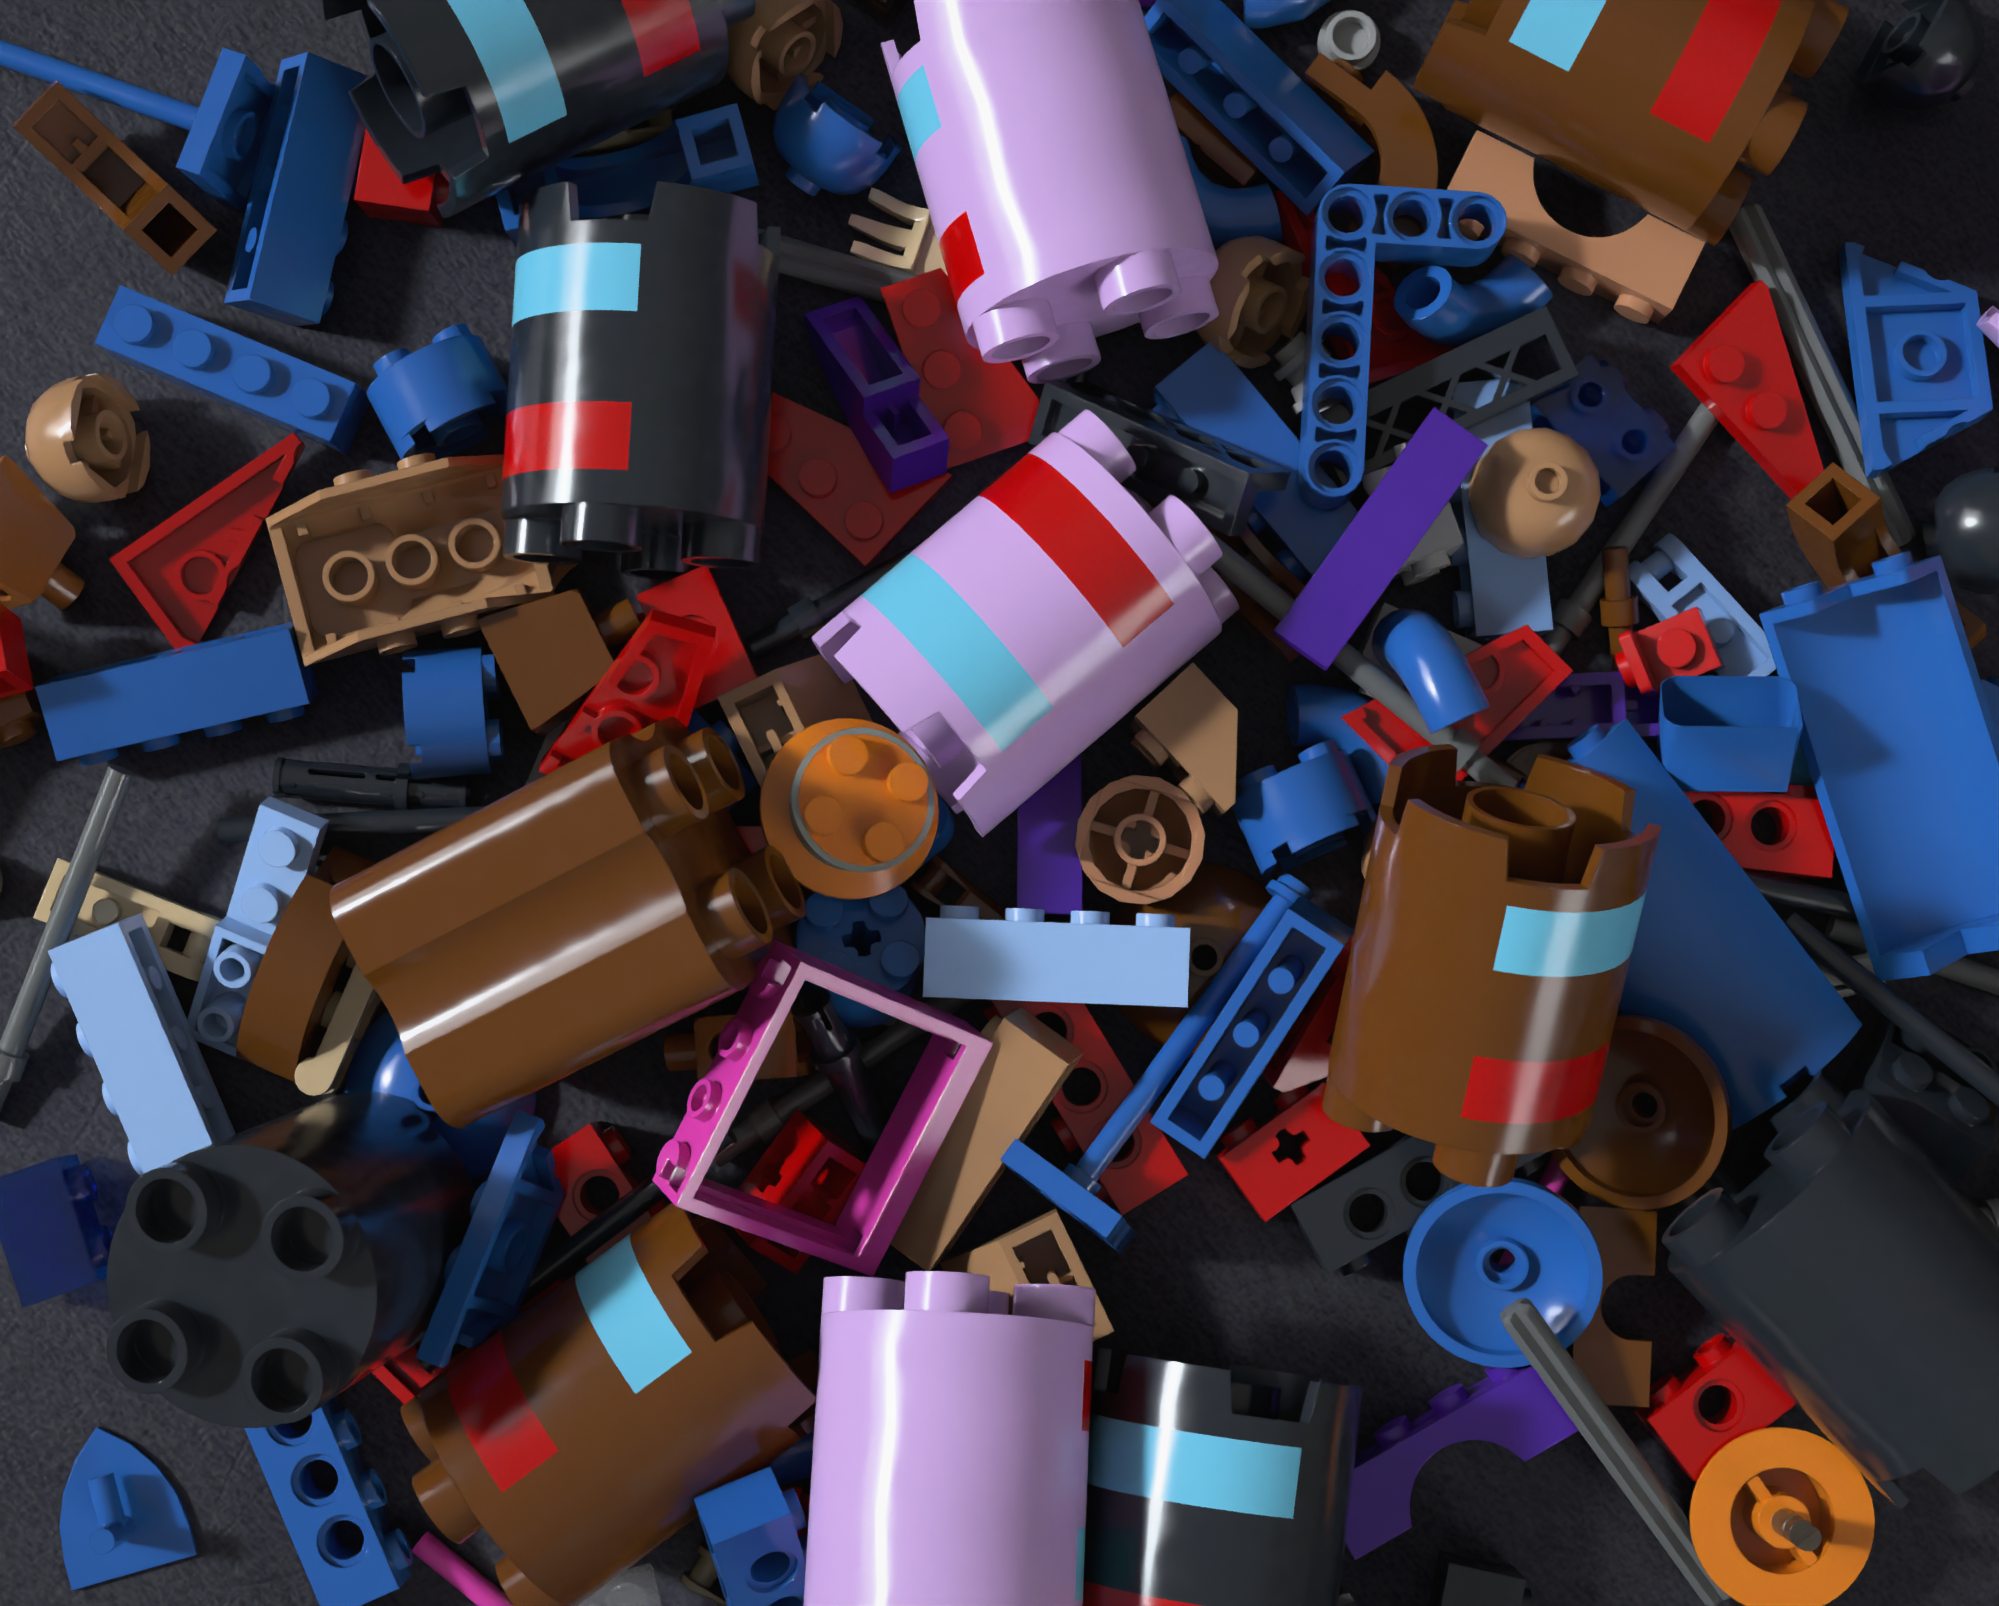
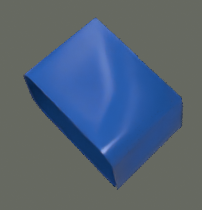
[1657,676,1803,792]

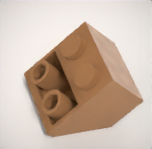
[717,654,873,788]
[1129,662,1238,819]
[940,1206,1114,1341]

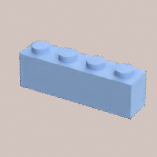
[923,905,1190,1007]
[48,913,236,1175]

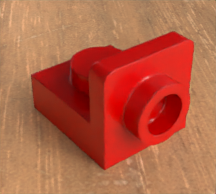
[1615,606,1725,698]

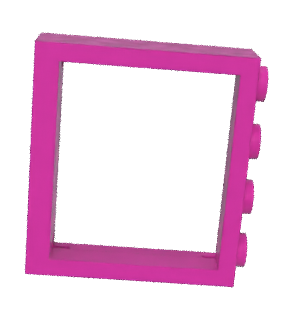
[652,940,993,1277]

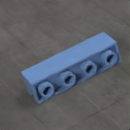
[1433,379,1553,643]

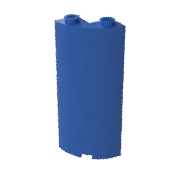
[1759,551,1999,981]
[1515,719,1862,1131]

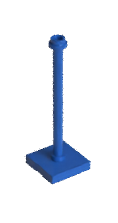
[0,39,276,214]
[1000,872,1314,1254]

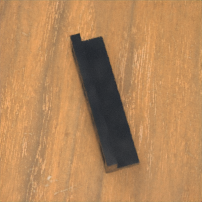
[1319,306,1579,486]
[1028,382,1291,536]

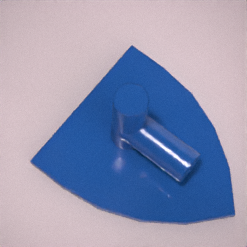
[59,1426,198,1590]

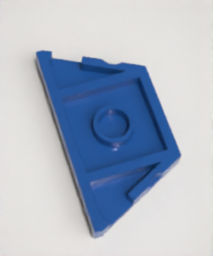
[1838,242,1993,479]
[416,1109,565,1368]

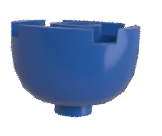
[772,73,902,196]

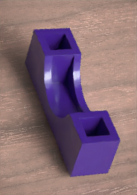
[1345,1365,1579,1560]

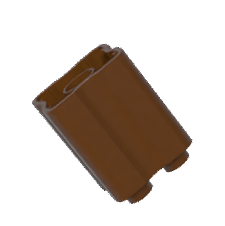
[330,716,806,1129]

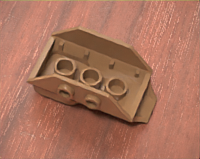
[265,453,577,666]

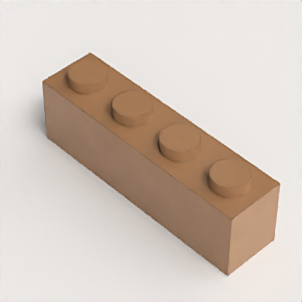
[890,1007,1084,1271]

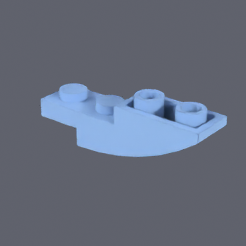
[187,796,329,1059]

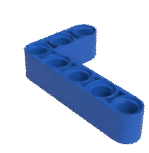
[1298,184,1507,510]

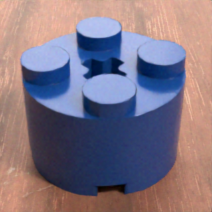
[367,323,508,460]
[402,646,506,779]
[1231,740,1377,876]
[795,885,926,1028]

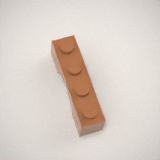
[1446,130,1706,324]

